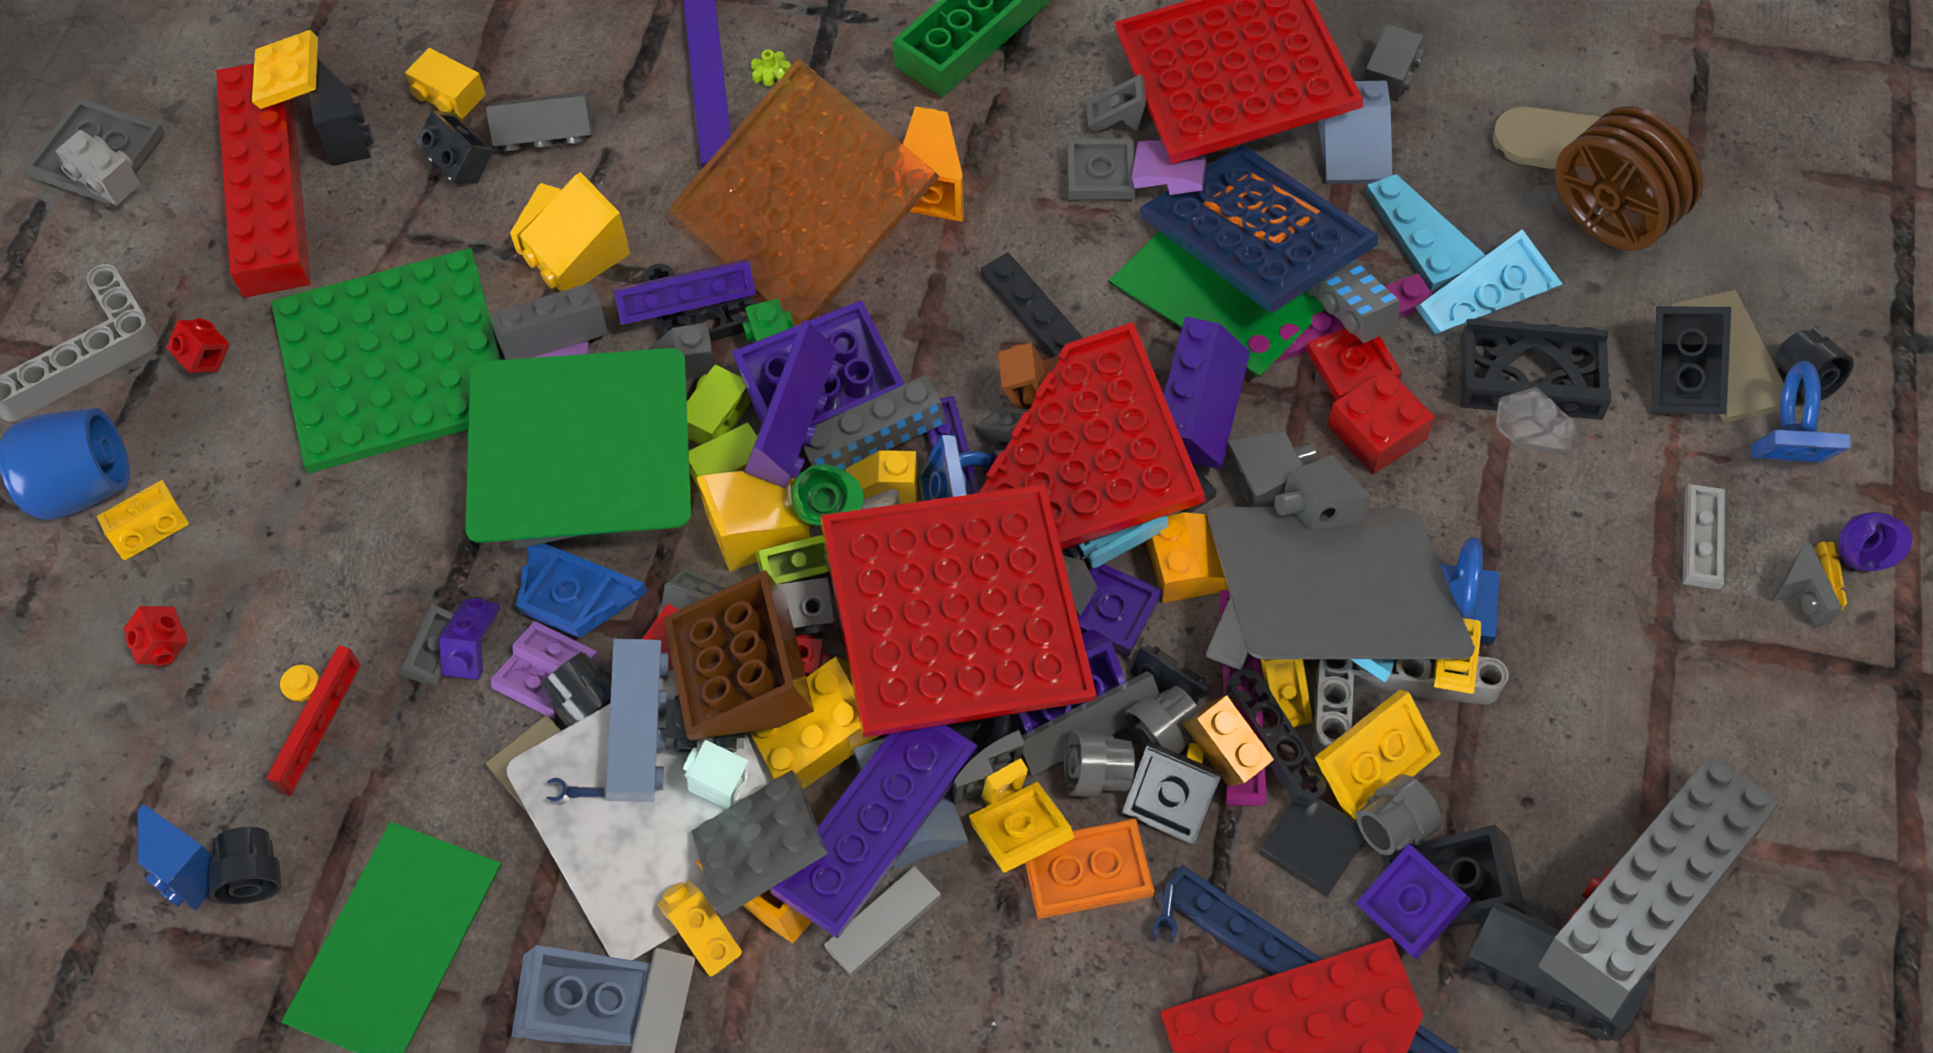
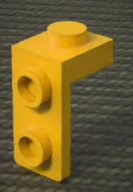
[656,880,742,976]

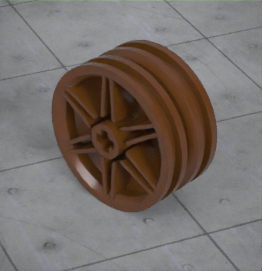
[1555,106,1703,251]

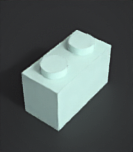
[684,740,749,809]

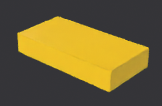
[981,758,1028,806]

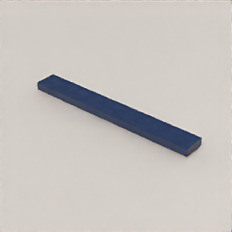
[1159,865,1459,1053]

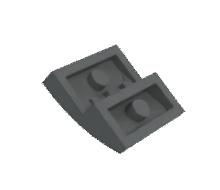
[952,730,1025,805]

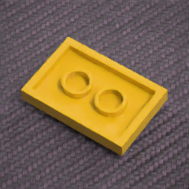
[1314,689,1441,822]

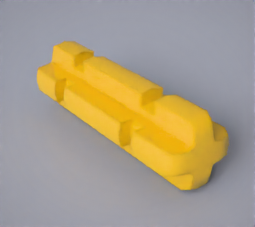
[1814,541,1847,611]

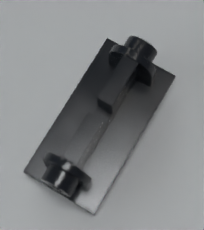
[1130,645,1211,705]

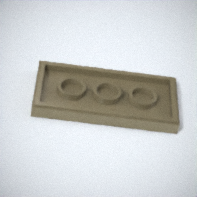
[1670,290,1784,423]

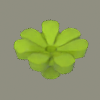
[751,49,793,86]

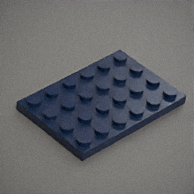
[1140,144,1378,314]

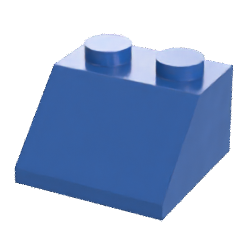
[138,804,211,910]

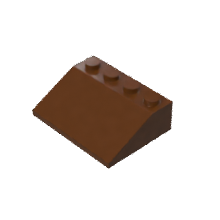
[664,570,814,740]

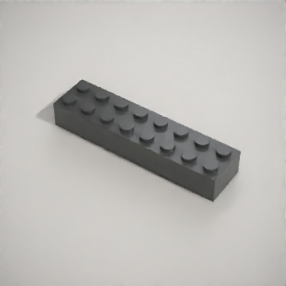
[1538,755,1780,1020]

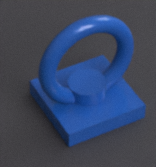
[1751,360,1850,463]
[917,435,991,501]
[1440,537,1499,644]

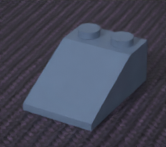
[1318,81,1392,184]
[512,945,651,1046]

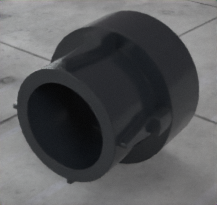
[1775,329,1854,401]
[541,652,612,727]
[209,827,282,904]

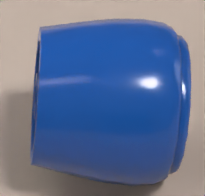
[0,408,130,521]

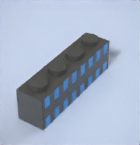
[1306,260,1399,343]
[802,374,947,470]

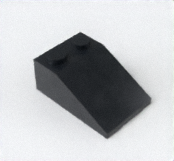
[309,58,374,166]
[1652,306,1731,414]
[1381,825,1526,927]

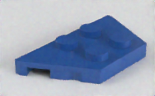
[516,543,648,638]

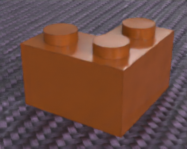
[998,342,1059,410]

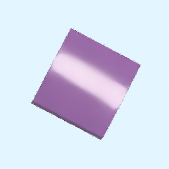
[1131,140,1207,195]
[491,621,597,720]

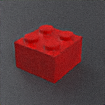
[1327,368,1435,475]

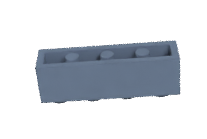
[606,639,669,802]

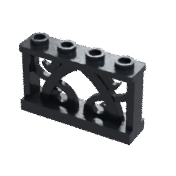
[1460,318,1611,420]

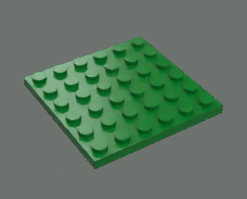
[271,248,501,474]

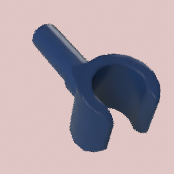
[546,778,604,805]
[1152,883,1177,943]

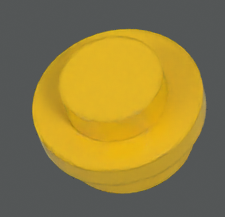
[280,665,319,702]

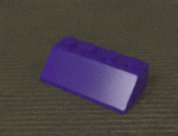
[1164,316,1250,470]
[744,320,839,488]

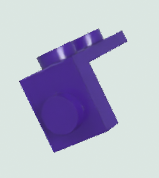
[439,598,500,680]

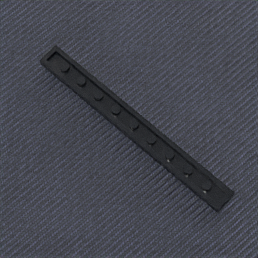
[981,252,1217,513]

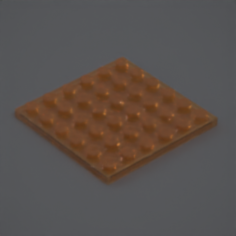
[668,58,940,325]

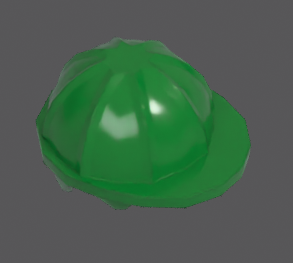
[791,464,864,526]

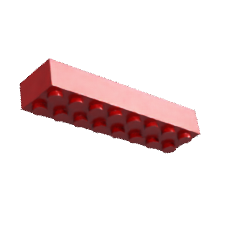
[216,63,311,298]

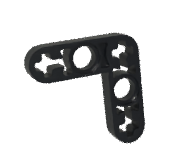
[644,264,757,342]

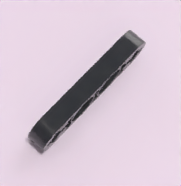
[1226,669,1326,806]

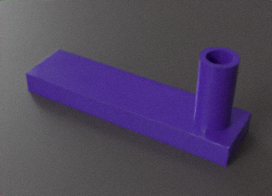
[613,259,756,325]

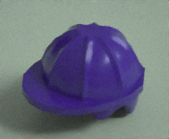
[1838,512,1913,571]

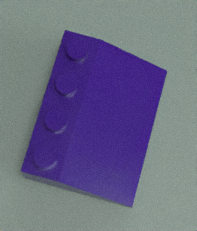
[732,300,904,426]

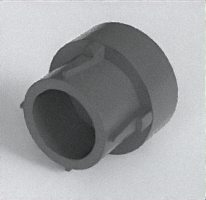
[1124,686,1199,754]
[1064,729,1135,797]
[1356,774,1442,855]

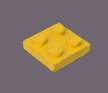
[252,30,318,109]
[969,781,1074,873]

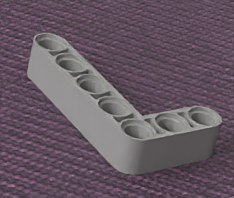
[0,264,158,421]
[1312,656,1509,754]

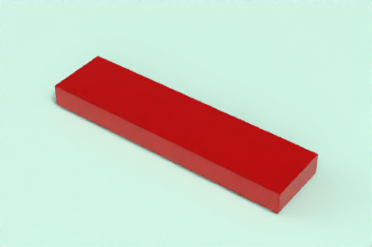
[266,645,361,797]

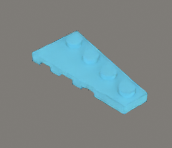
[1365,174,1486,292]
[1415,229,1562,335]

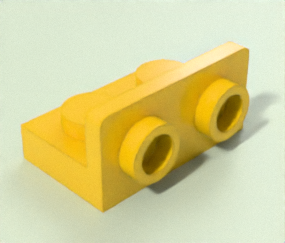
[96,480,189,560]

